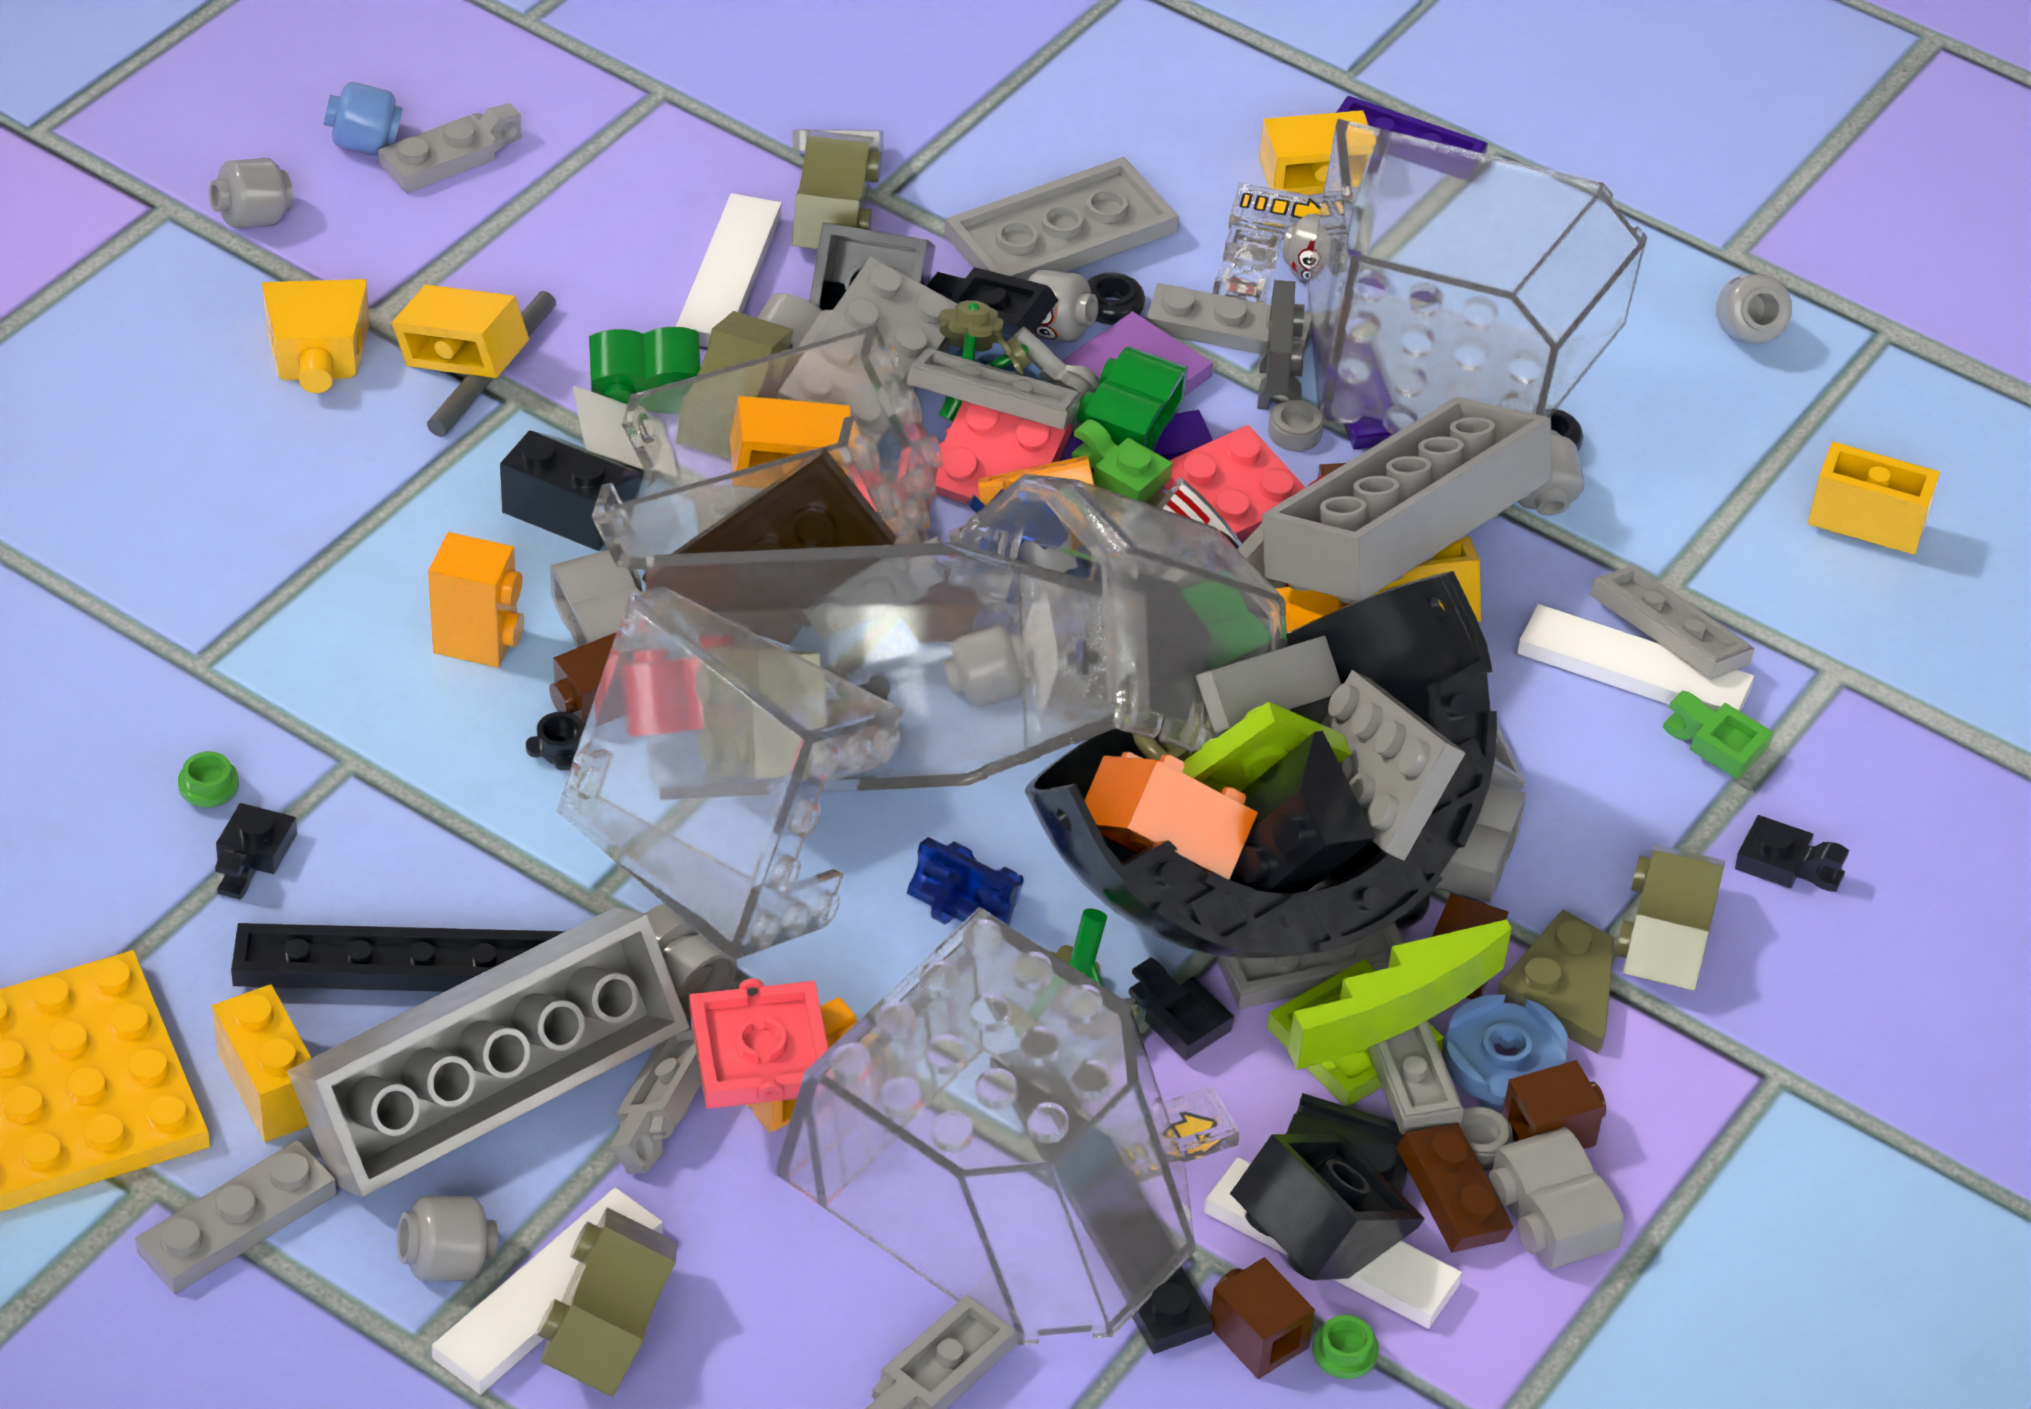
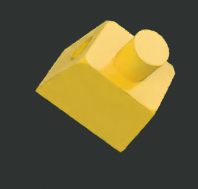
[262,279,369,393]

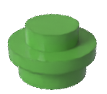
[178,751,239,807]
[1312,1315,1379,1379]

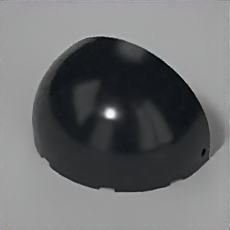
[1024,571,1497,958]

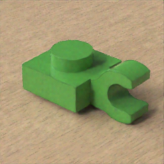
[1072,419,1173,508]
[1663,690,1774,780]

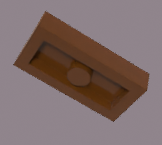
[1396,1123,1514,1253]

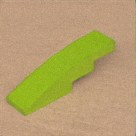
[1288,919,1512,1070]

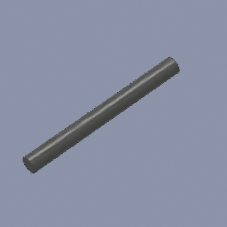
[427,291,556,437]

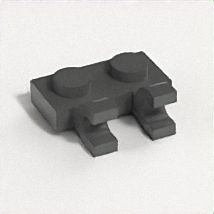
[1257,280,1305,410]

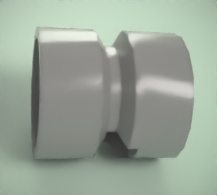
[644,903,737,1019]

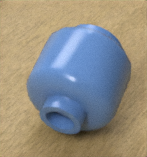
[323,82,403,155]

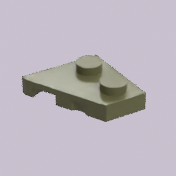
[1497,909,1614,1054]

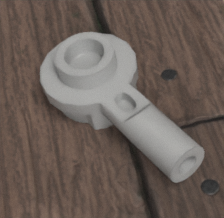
[1014,327,1100,403]

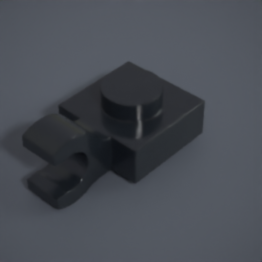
[215,803,297,900]
[1735,815,1849,892]
[1128,957,1234,1061]

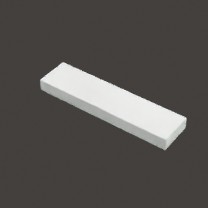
[676,193,782,348]
[1517,604,1754,712]
[1204,1157,1462,1329]
[431,1187,663,1395]

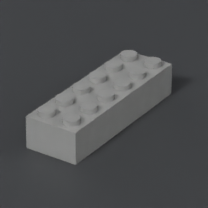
[1262,397,1552,604]
[287,907,690,1197]

